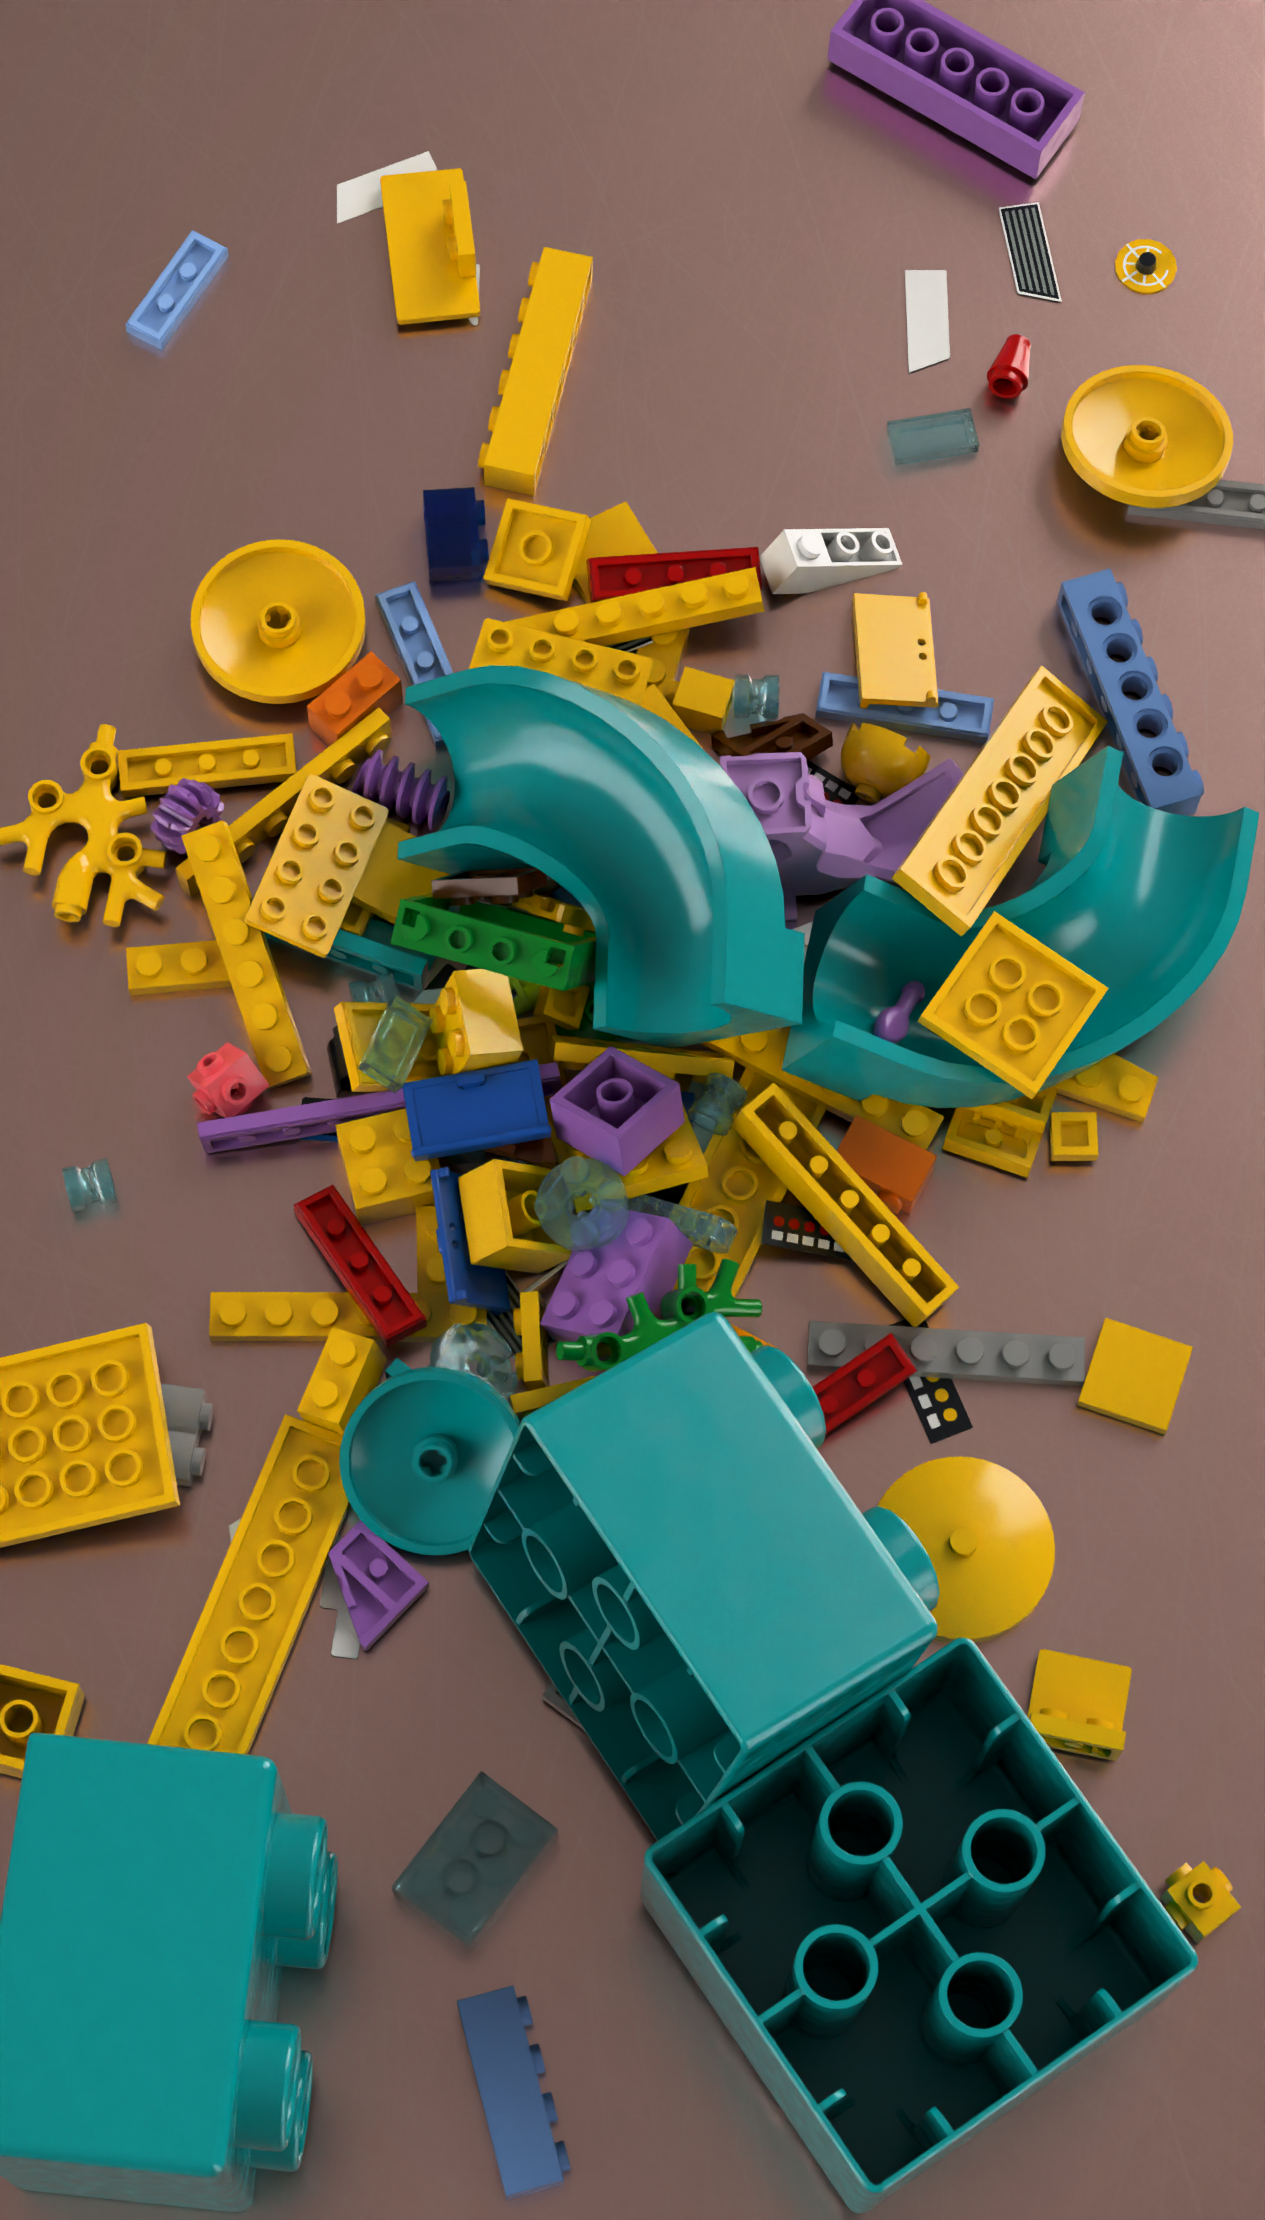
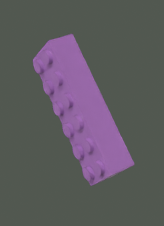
[827,0,1085,179]

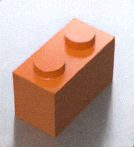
[307,651,403,747]
[837,1115,937,1214]

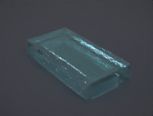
[886,408,979,466]
[358,996,433,1093]

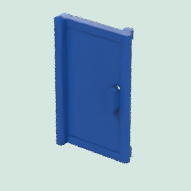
[402,1059,552,1162]
[430,1167,511,1316]

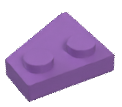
[328,1520,429,1652]

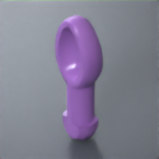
[874,980,925,1044]

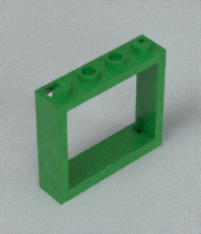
[390,893,596,991]

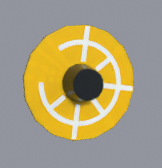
[1115,239,1177,294]

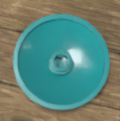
[339,1367,520,1555]

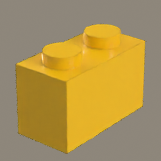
[297,1327,387,1435]

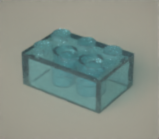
[392,1771,558,1954]

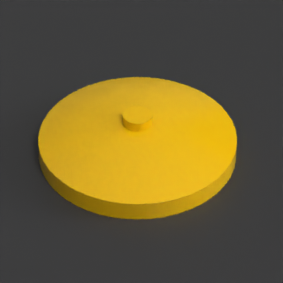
[1061,365,1233,508]
[191,539,366,704]
[877,1456,1055,1643]

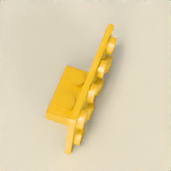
[380,168,481,325]
[469,618,653,706]
[244,774,389,958]

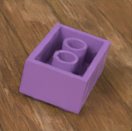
[540,1205,693,1354]

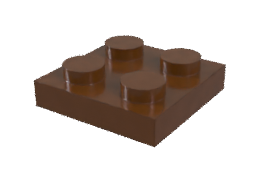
[431,868,548,906]

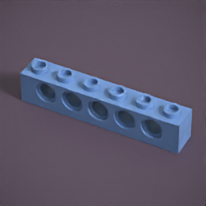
[1057,568,1204,816]

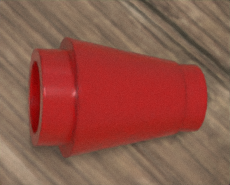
[987,334,1031,399]

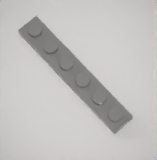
[807,1321,1085,1387]

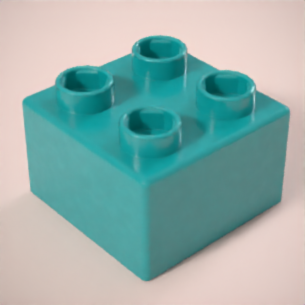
[468,1312,940,1841]
[640,1638,1198,2213]
[0,1732,338,2213]

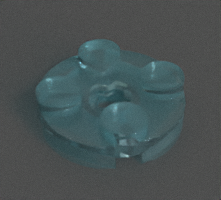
[534,1156,629,1251]
[427,1322,518,1401]

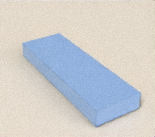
[125,230,229,351]

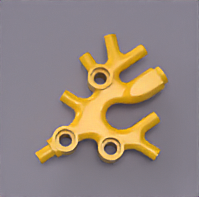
[0,724,167,927]

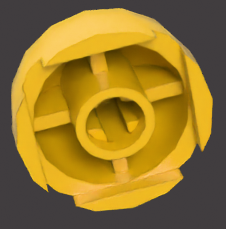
[841,723,931,804]

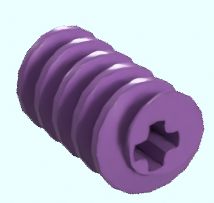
[352,749,450,831]

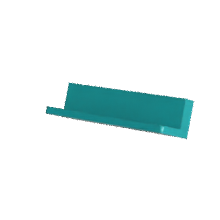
[264,918,437,992]

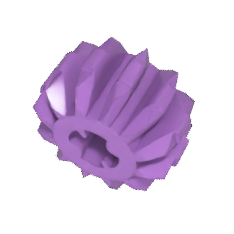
[151,778,225,855]

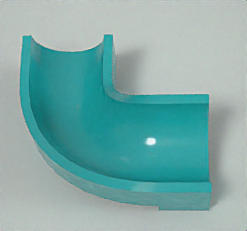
[397,665,805,1049]
[782,746,1260,1108]

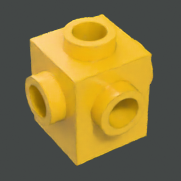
[1160,1861,1241,1944]

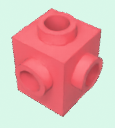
[187,1042,270,1118]

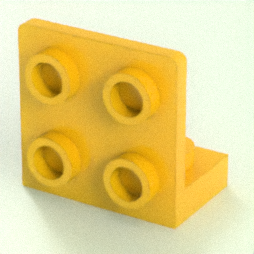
[1027,1649,1132,1761]

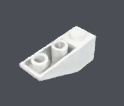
[759,528,902,594]

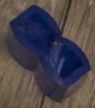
[423,487,489,581]

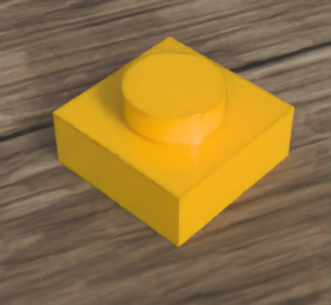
[533,985,590,1030]
[1049,1112,1099,1161]

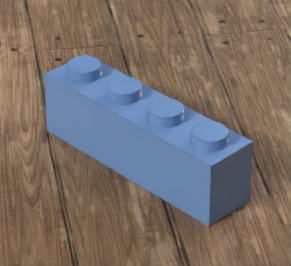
[457,1985,571,2200]

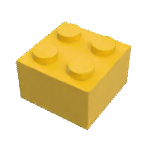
[429,969,523,1075]
[335,1108,441,1225]
[458,1159,574,1274]
[0,1664,85,1778]

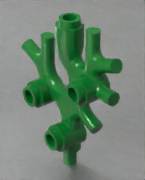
[556,1259,763,1372]

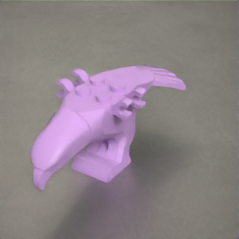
[720,752,964,930]

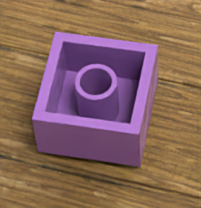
[550,1046,685,1176]

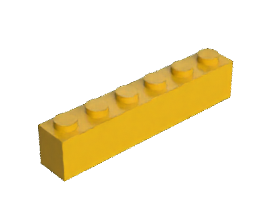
[478,247,593,496]
[732,1082,960,1327]

